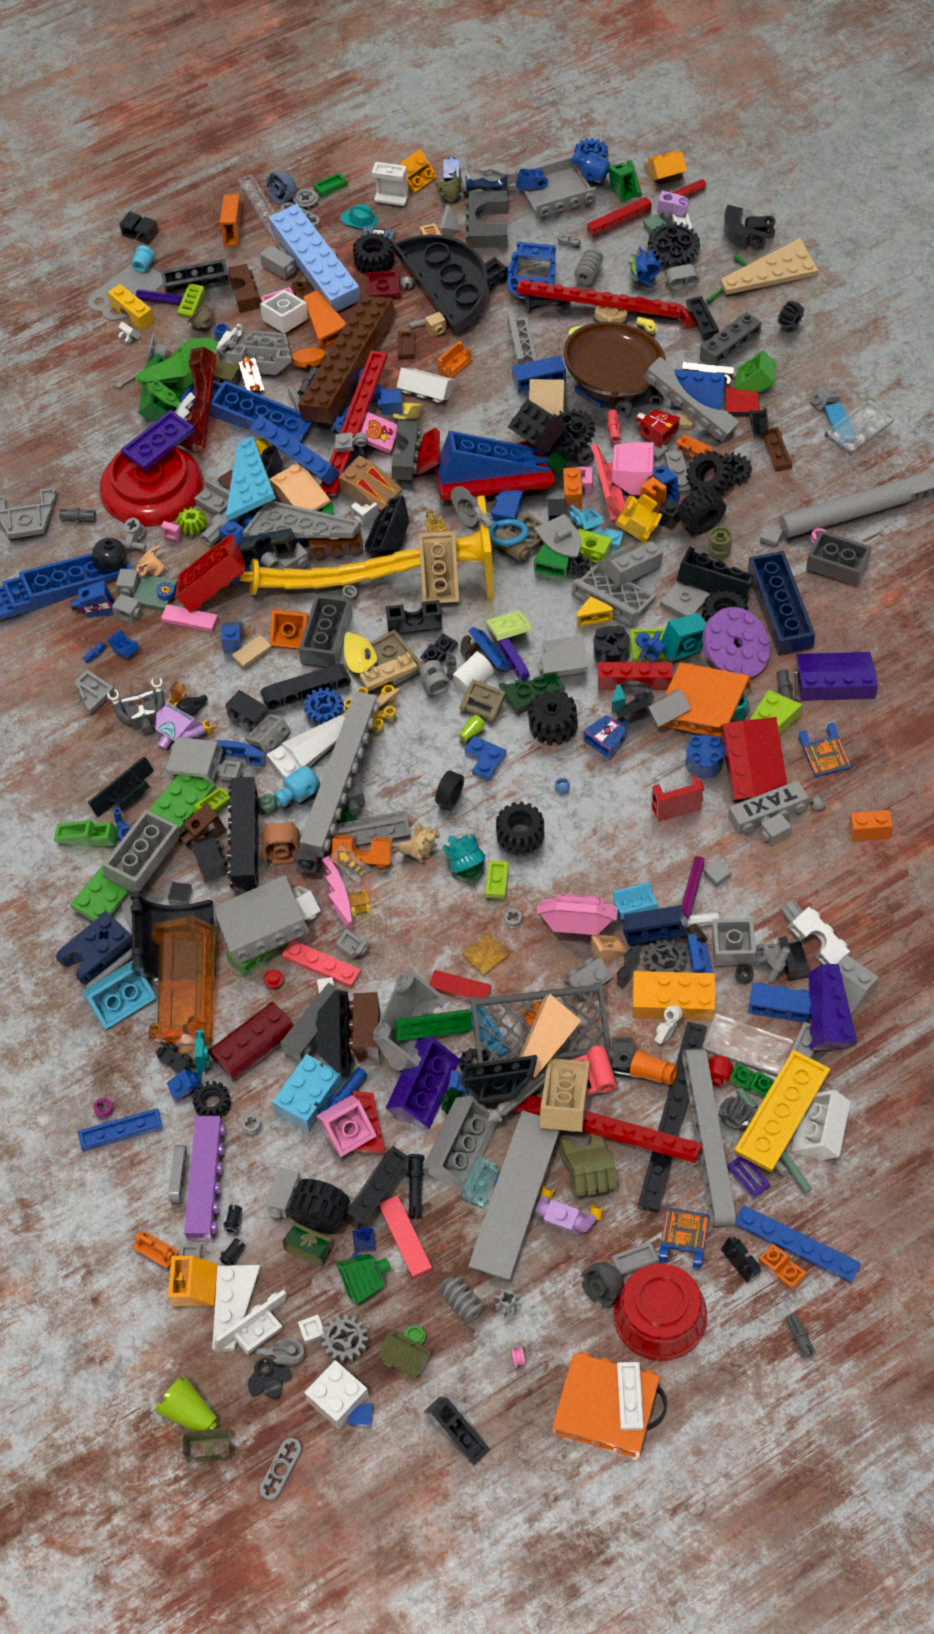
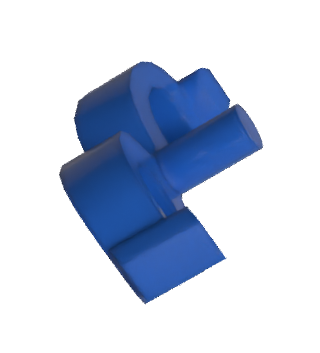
[82,641,106,662]

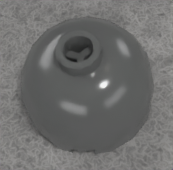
[581,1262,624,1307]

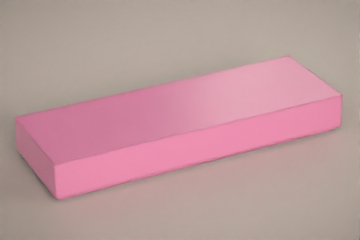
[161,604,218,632]

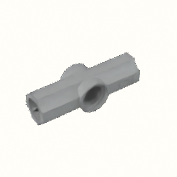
[200,510,246,547]

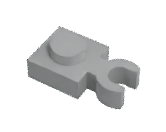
[215,760,243,781]

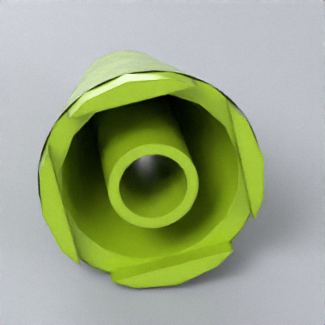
[154,1375,218,1435]

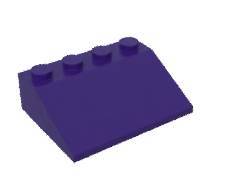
[796,652,878,701]

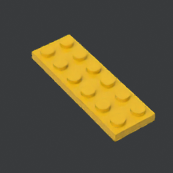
[734,1050,830,1173]

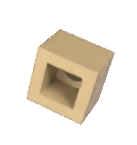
[425,311,446,337]

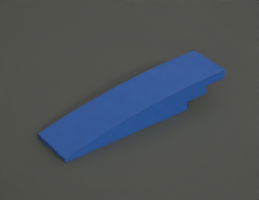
[179,378,314,442]
[0,553,132,620]

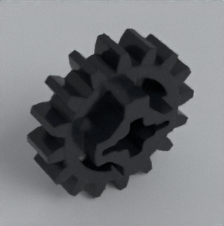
[714,452,752,486]

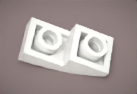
[175,392,195,420]

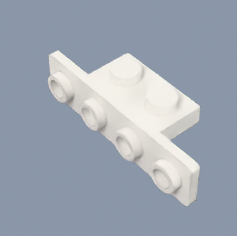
[214,1290,287,1355]

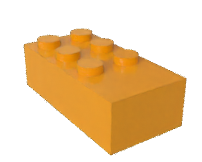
[633,971,715,1021]

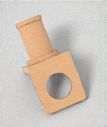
[136,545,165,577]

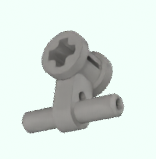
[115,518,147,551]
[756,944,790,983]

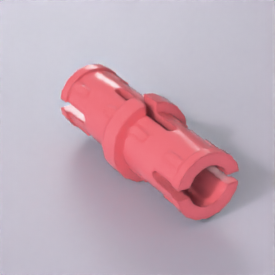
[607,410,621,443]

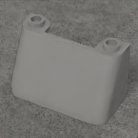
[373,971,447,1071]

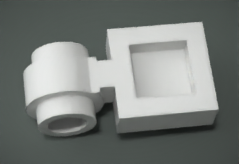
[654,1005,682,1044]

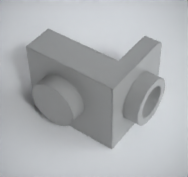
[810,386,841,410]
[333,929,368,959]

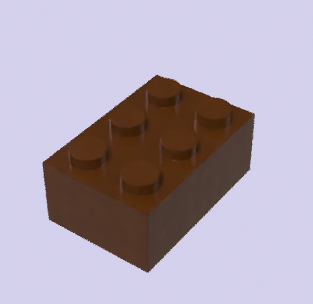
[349,992,380,1066]

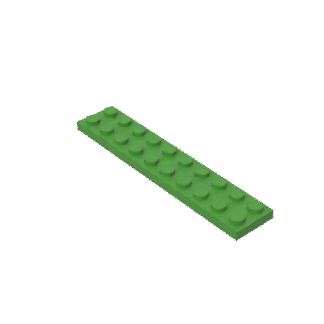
[70,775,216,921]

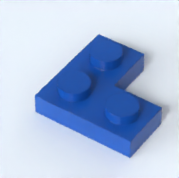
[465,736,507,782]

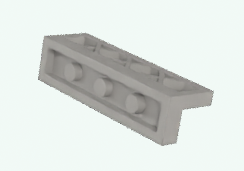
[507,310,537,365]
[333,811,411,845]

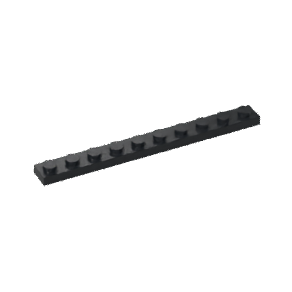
[638,1021,707,1213]

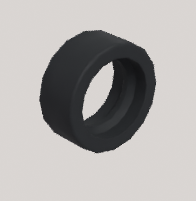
[435,770,464,809]

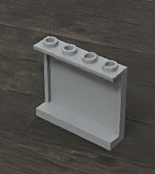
[516,153,596,218]
[214,875,310,965]

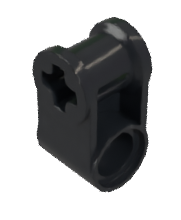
[745,216,776,238]
[749,408,768,434]

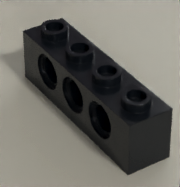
[161,259,229,292]

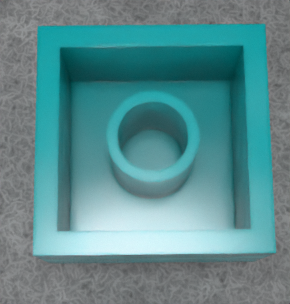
[661,613,706,662]

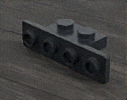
[88,757,153,816]

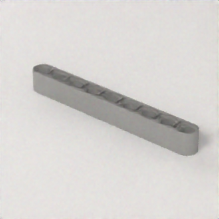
[682,1049,736,1227]

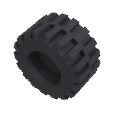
[353,233,394,274]
[686,451,734,496]
[677,486,726,534]
[702,590,748,623]
[496,802,544,855]

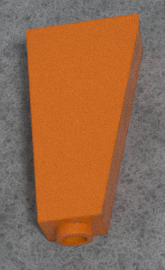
[220,194,241,247]
[303,290,346,350]

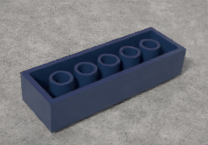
[748,551,815,655]

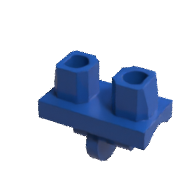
[635,630,666,662]

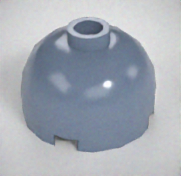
[266,171,297,204]

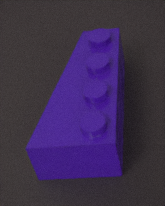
[809,964,857,1050]

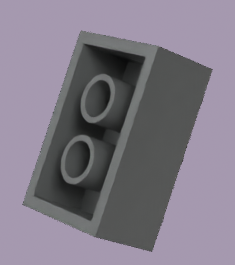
[806,530,872,586]

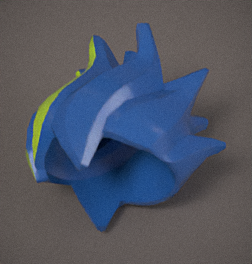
[628,247,663,285]

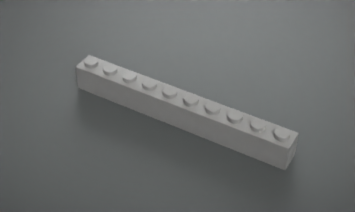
[299,691,379,858]

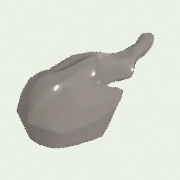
[255,1338,304,1367]

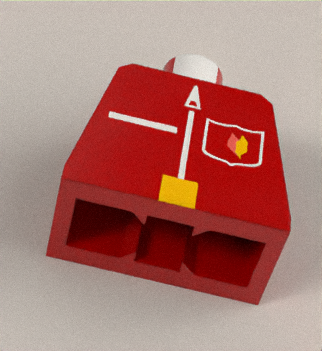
[636,409,680,448]

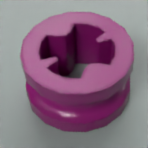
[93,1098,113,1119]

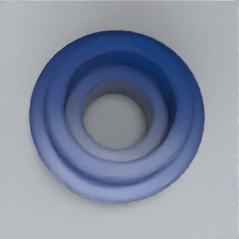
[214,323,230,339]

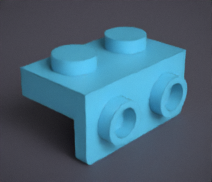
[569,505,604,530]
[613,882,659,920]

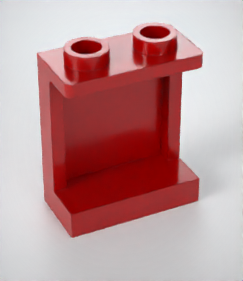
[651,774,704,822]

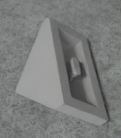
[440,205,463,237]

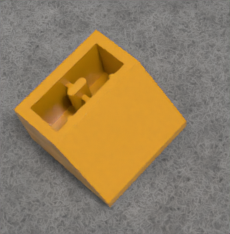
[396,149,437,193]
[644,150,687,181]
[168,1256,218,1307]

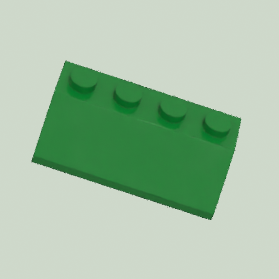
[138,353,181,421]

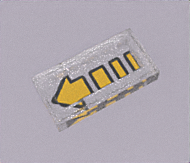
[329,843,372,883]

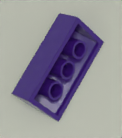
[385,1037,460,1129]

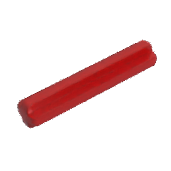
[672,179,706,197]

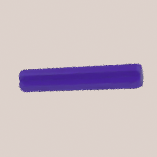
[136,289,183,305]

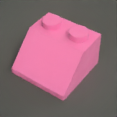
[316,1095,377,1157]

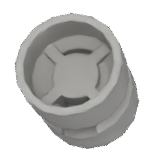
[419,660,450,695]

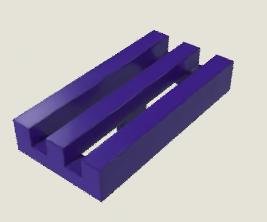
[727,1156,770,1199]

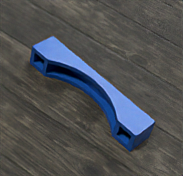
[250,415,340,486]

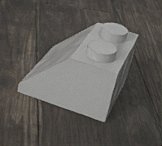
[837,954,879,1016]

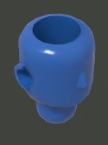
[571,150,611,183]

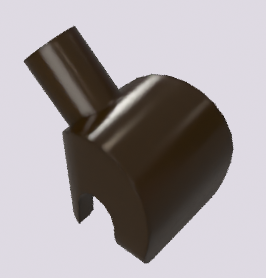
[460,635,479,662]
[681,923,707,943]

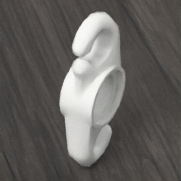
[216,324,243,355]

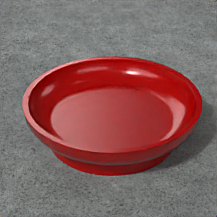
[99,447,204,527]

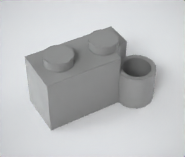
[261,542,309,570]

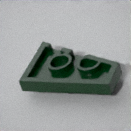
[499,674,565,714]

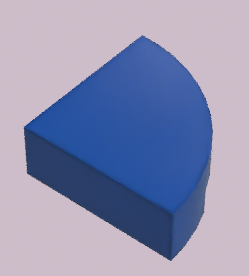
[348,1403,373,1428]

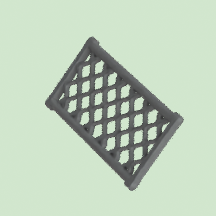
[469,982,611,1064]

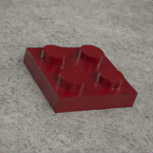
[365,270,400,298]

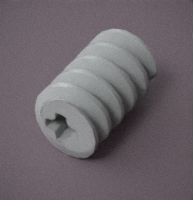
[574,248,604,285]
[438,1276,484,1324]

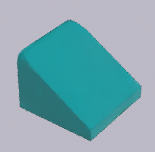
[611,684,626,712]

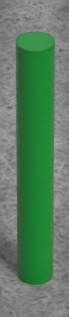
[627,160,642,197]

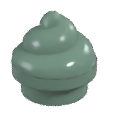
[258,794,277,813]

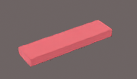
[379,1195,432,1279]

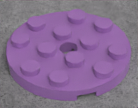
[702,607,770,678]

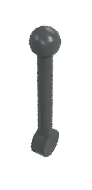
[794,669,801,702]

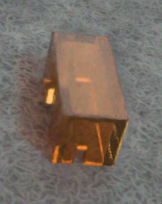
[170,681,188,704]

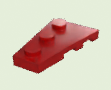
[414,428,440,476]
[351,1091,385,1155]

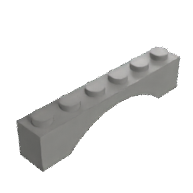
[643,357,739,443]

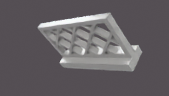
[571,564,656,627]

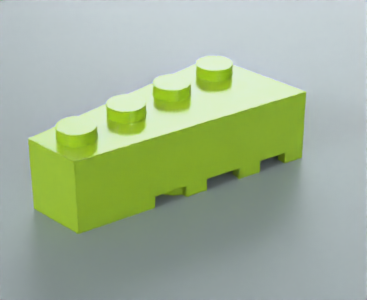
[750,690,802,735]

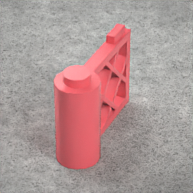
[572,1045,617,1097]

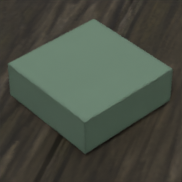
[643,214,666,233]

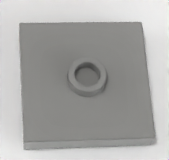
[660,581,710,617]

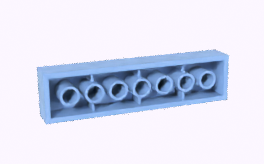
[269,204,361,312]

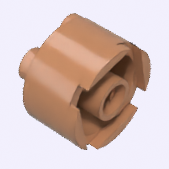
[262,821,300,865]

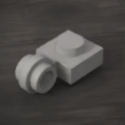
[335,432,368,452]

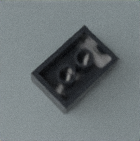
[508,399,567,454]

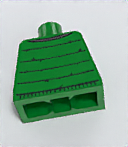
[336,1254,391,1304]

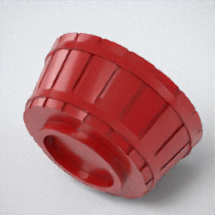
[613,1263,708,1361]

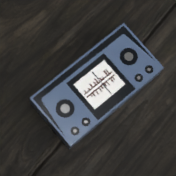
[361,226,396,244]

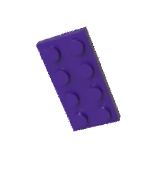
[121,410,195,471]

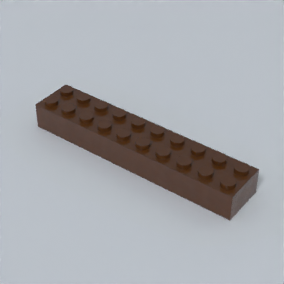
[298,296,396,424]

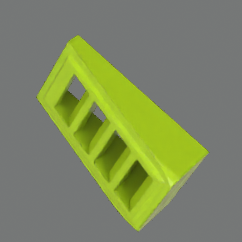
[177,283,206,317]
[193,787,231,815]

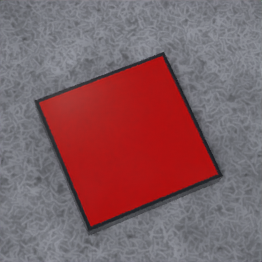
[724,387,760,417]

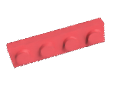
[282,940,361,989]

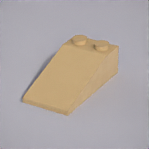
[419,531,459,603]
[540,1058,590,1132]

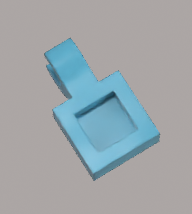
[592,527,623,549]

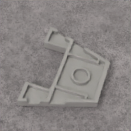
[0,487,57,539]

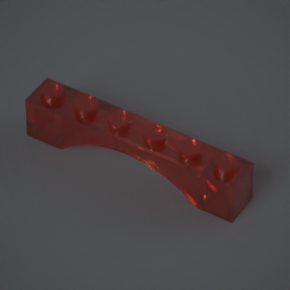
[179,346,217,452]

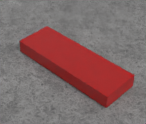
[429,970,492,1001]

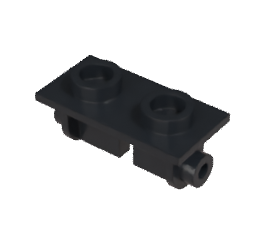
[156,1041,196,1073]
[720,1237,762,1283]

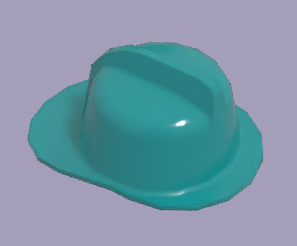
[340,204,378,229]

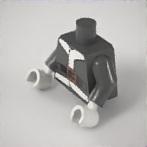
[107,677,166,734]

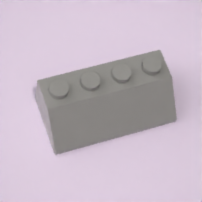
[422,1096,498,1190]

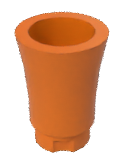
[630,1050,678,1085]

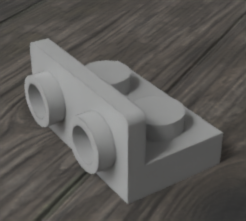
[194,479,230,515]
[245,714,291,755]

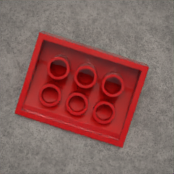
[176,533,245,612]
[720,717,788,801]

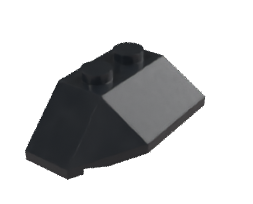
[364,495,409,554]
[316,990,352,1074]
[460,1055,538,1104]

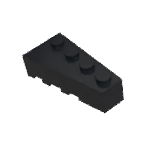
[676,546,754,600]

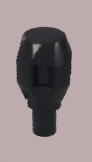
[176,694,208,715]

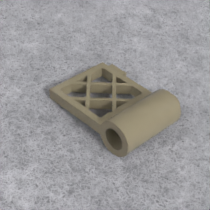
[494,513,543,562]

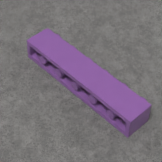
[184,1116,226,1241]

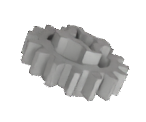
[320,1314,368,1364]

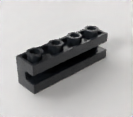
[343,1146,410,1231]

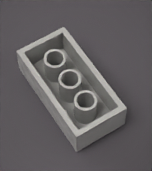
[103,809,179,892]

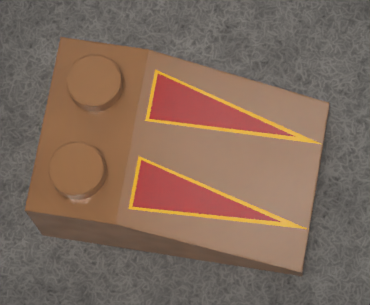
[338,455,402,512]

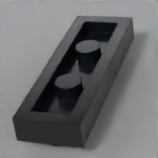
[686,296,719,338]

